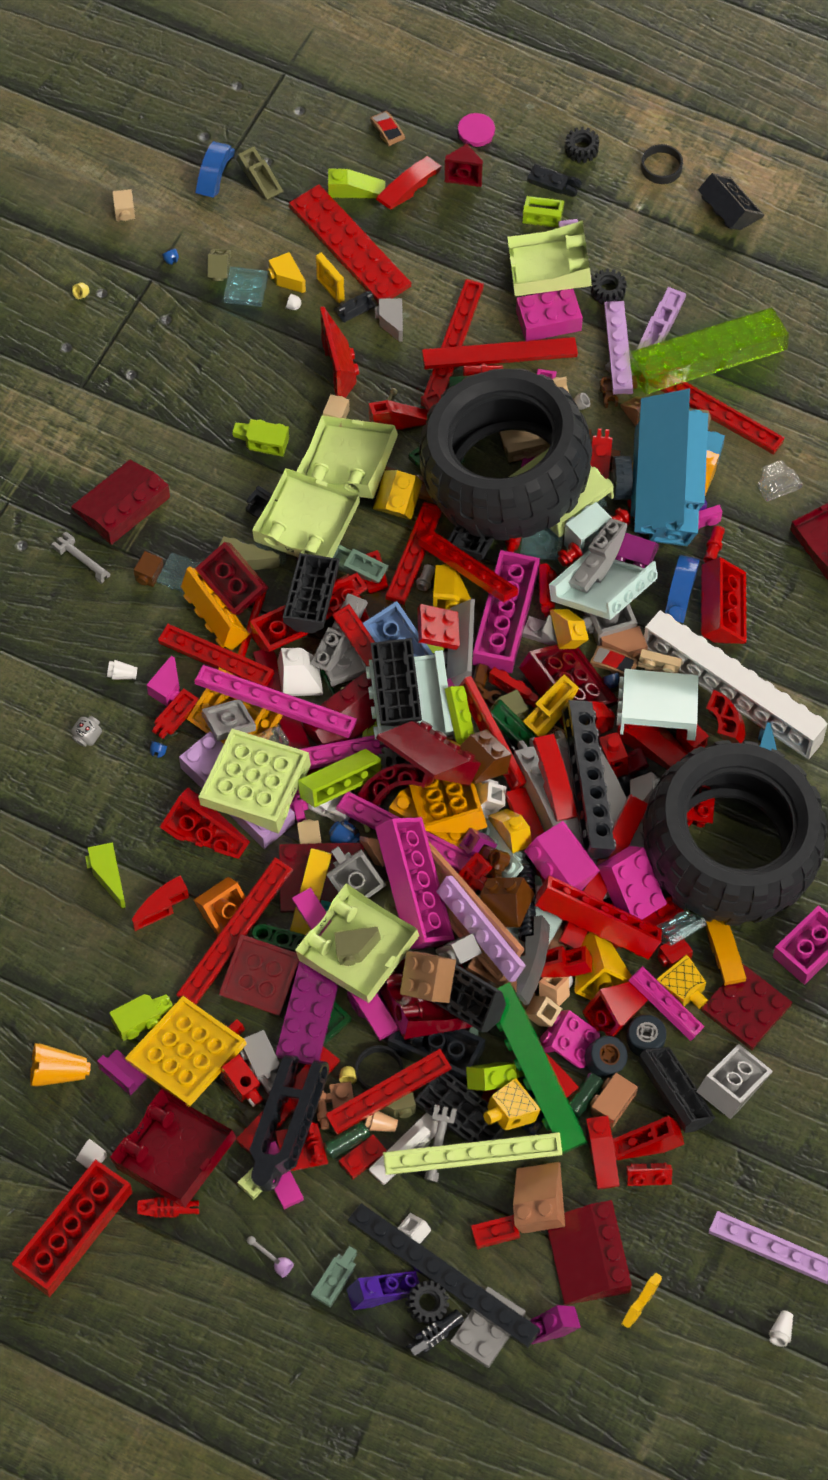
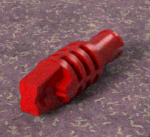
[137,1197,199,1217]

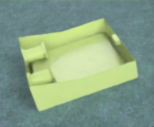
[508,221,592,296]
[296,416,398,499]
[252,468,360,558]
[199,729,311,834]
[296,883,419,1003]

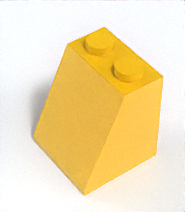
[373,470,422,520]

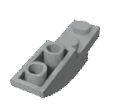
[569,518,627,593]
[311,593,368,672]

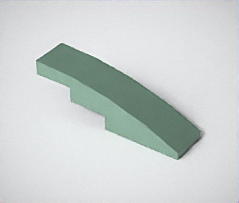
[333,545,388,584]

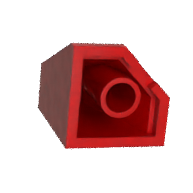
[582,982,648,1036]

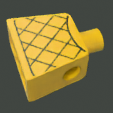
[657,955,708,1009]
[483,1078,540,1130]

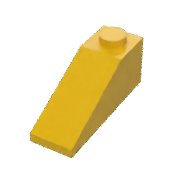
[488,809,532,853]

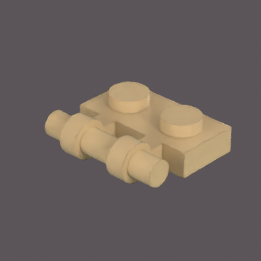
[637,649,682,673]

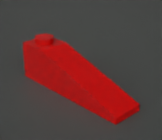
[617,724,688,770]
[160,788,250,859]

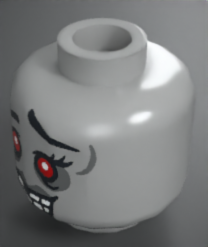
[71,716,102,747]

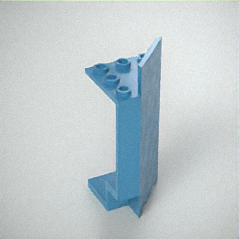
[630,389,708,546]

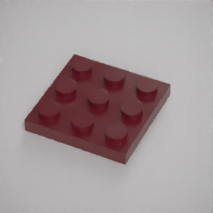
[219,934,299,1016]
[701,963,793,1051]

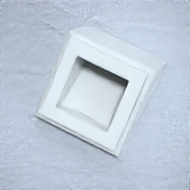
[76,1139,107,1169]
[398,1213,431,1244]

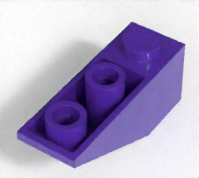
[346,1271,419,1310]

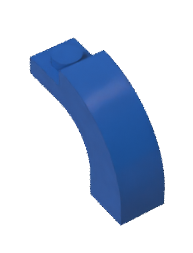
[196,141,235,197]
[665,555,700,623]

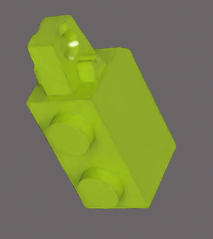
[233,419,289,457]
[109,994,173,1041]
[466,1062,525,1091]

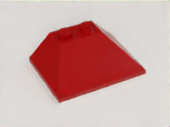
[320,306,359,398]

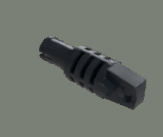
[406,1309,464,1356]

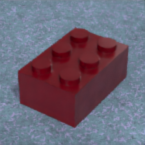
[195,542,269,615]

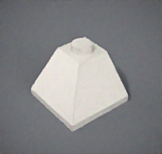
[277,648,323,696]

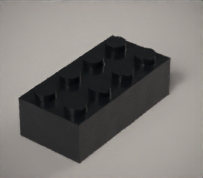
[388,1024,485,1085]

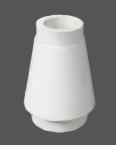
[107,660,137,680]
[769,1311,793,1347]

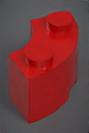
[706,690,745,743]

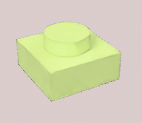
[238,1168,262,1200]

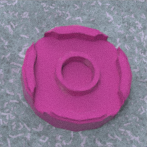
[458,113,495,147]

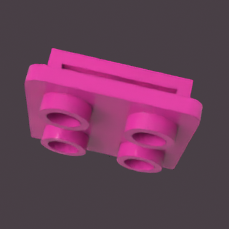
[540,1010,600,1069]

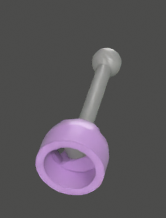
[247,1236,294,1277]

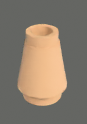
[364,1111,398,1132]

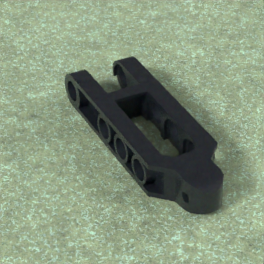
[249,1055,329,1192]

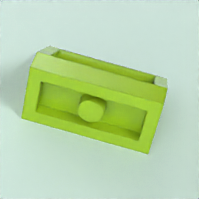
[523,196,564,228]

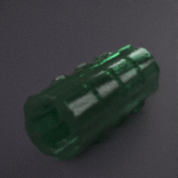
[568,1073,604,1119]
[323,1121,371,1159]

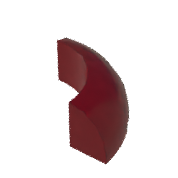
[358,763,434,807]

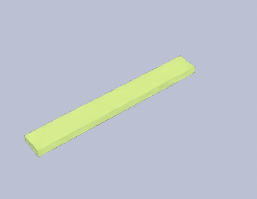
[383,1133,562,1175]

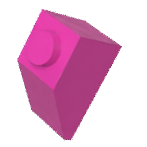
[147,655,180,706]

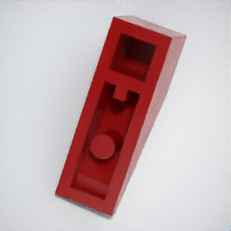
[585,1115,619,1190]
[613,1116,684,1161]

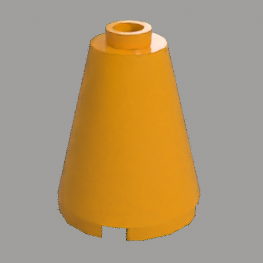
[30,1043,90,1087]

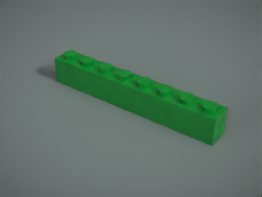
[496,982,588,1154]

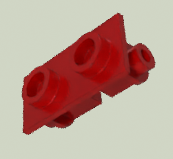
[626,1162,672,1186]

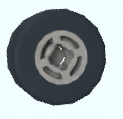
[627,1015,666,1056]

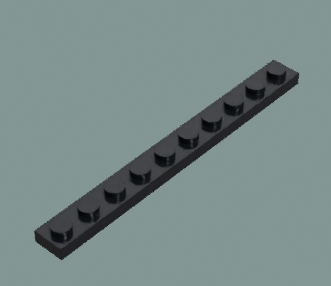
[348,1203,541,1349]

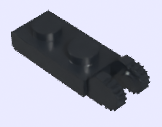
[527,164,582,197]

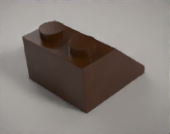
[460,729,512,784]
[480,877,534,927]

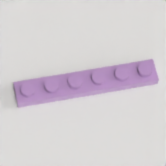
[604,301,633,394]
[436,876,526,982]
[709,1211,828,1285]

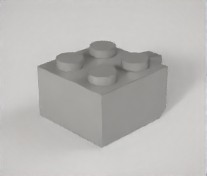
[582,604,637,646]
[327,846,386,898]

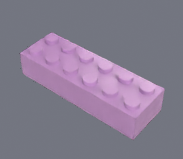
[179,732,295,849]

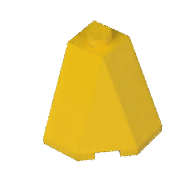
[433,564,471,610]
[574,932,632,1000]

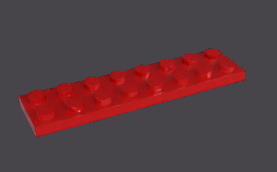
[289,184,411,303]

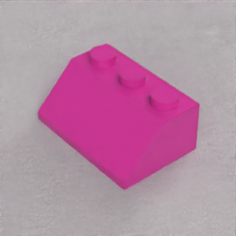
[524,821,600,891]

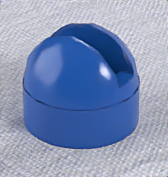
[162,249,179,265]
[150,741,168,758]

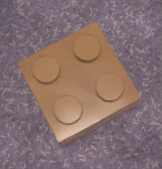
[400,951,456,1003]

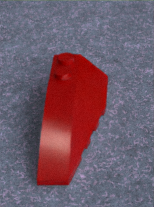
[250,573,367,652]

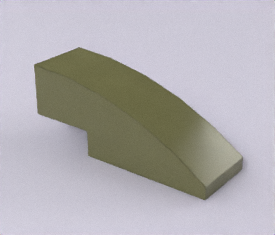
[236,146,283,200]

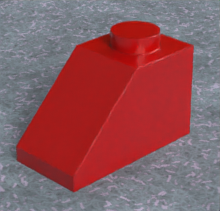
[590,701,615,735]

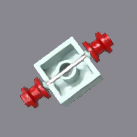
[558,502,631,567]

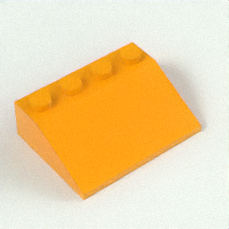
[409,779,487,833]

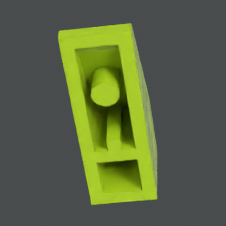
[328,169,385,198]
[85,843,126,908]

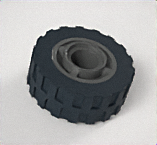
[611,456,633,500]

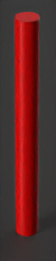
[238,592,267,657]

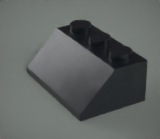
[698,173,764,230]

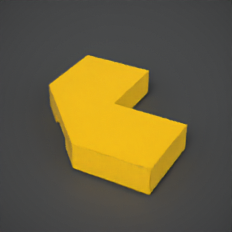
[621,1273,662,1328]

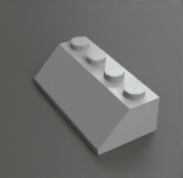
[444,599,475,686]

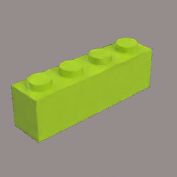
[298,749,382,808]

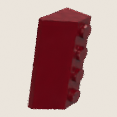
[303,671,377,746]

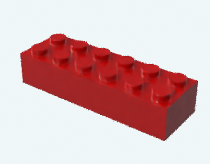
[12,1159,133,1297]

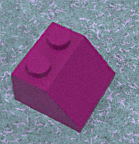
[615,533,659,568]

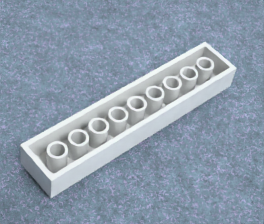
[644,610,828,760]

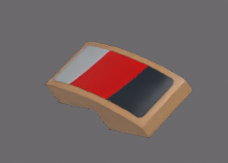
[370,111,405,146]
[590,645,638,677]

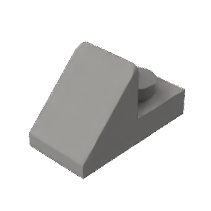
[522,615,558,646]

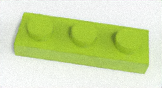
[445,686,474,745]

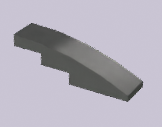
[516,915,550,1005]

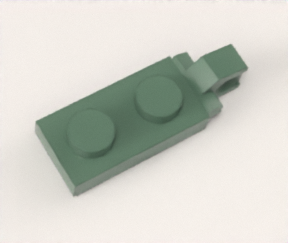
[311,1246,357,1308]

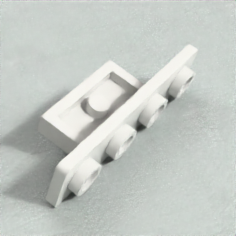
[369,1113,438,1185]

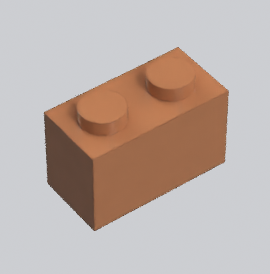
[590,1073,638,1128]

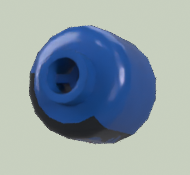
[329,820,360,843]

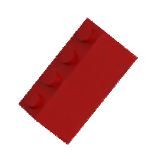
[701,557,747,644]

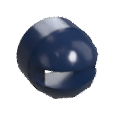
[602,673,620,688]

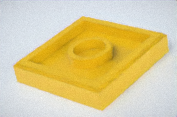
[316,252,344,303]

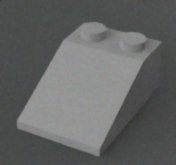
[696,1044,773,1119]

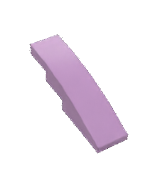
[636,287,686,358]

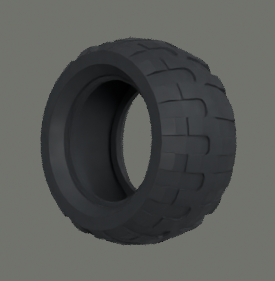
[419,368,592,540]
[643,740,827,926]

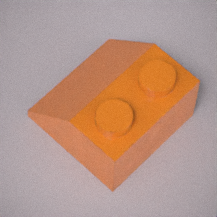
[194,877,246,936]

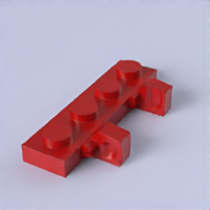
[458,852,493,893]

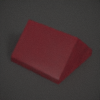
[445,144,483,187]

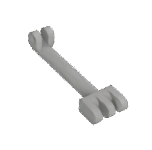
[51,532,110,584]
[424,1104,457,1182]

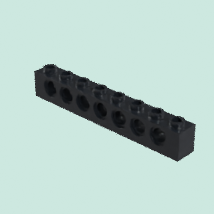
[561,700,616,859]

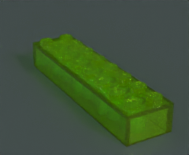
[630,307,789,394]

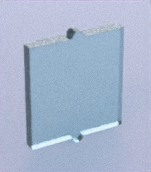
[157,552,200,593]

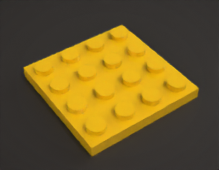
[125,996,247,1107]

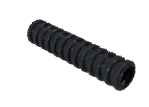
[517,864,537,942]

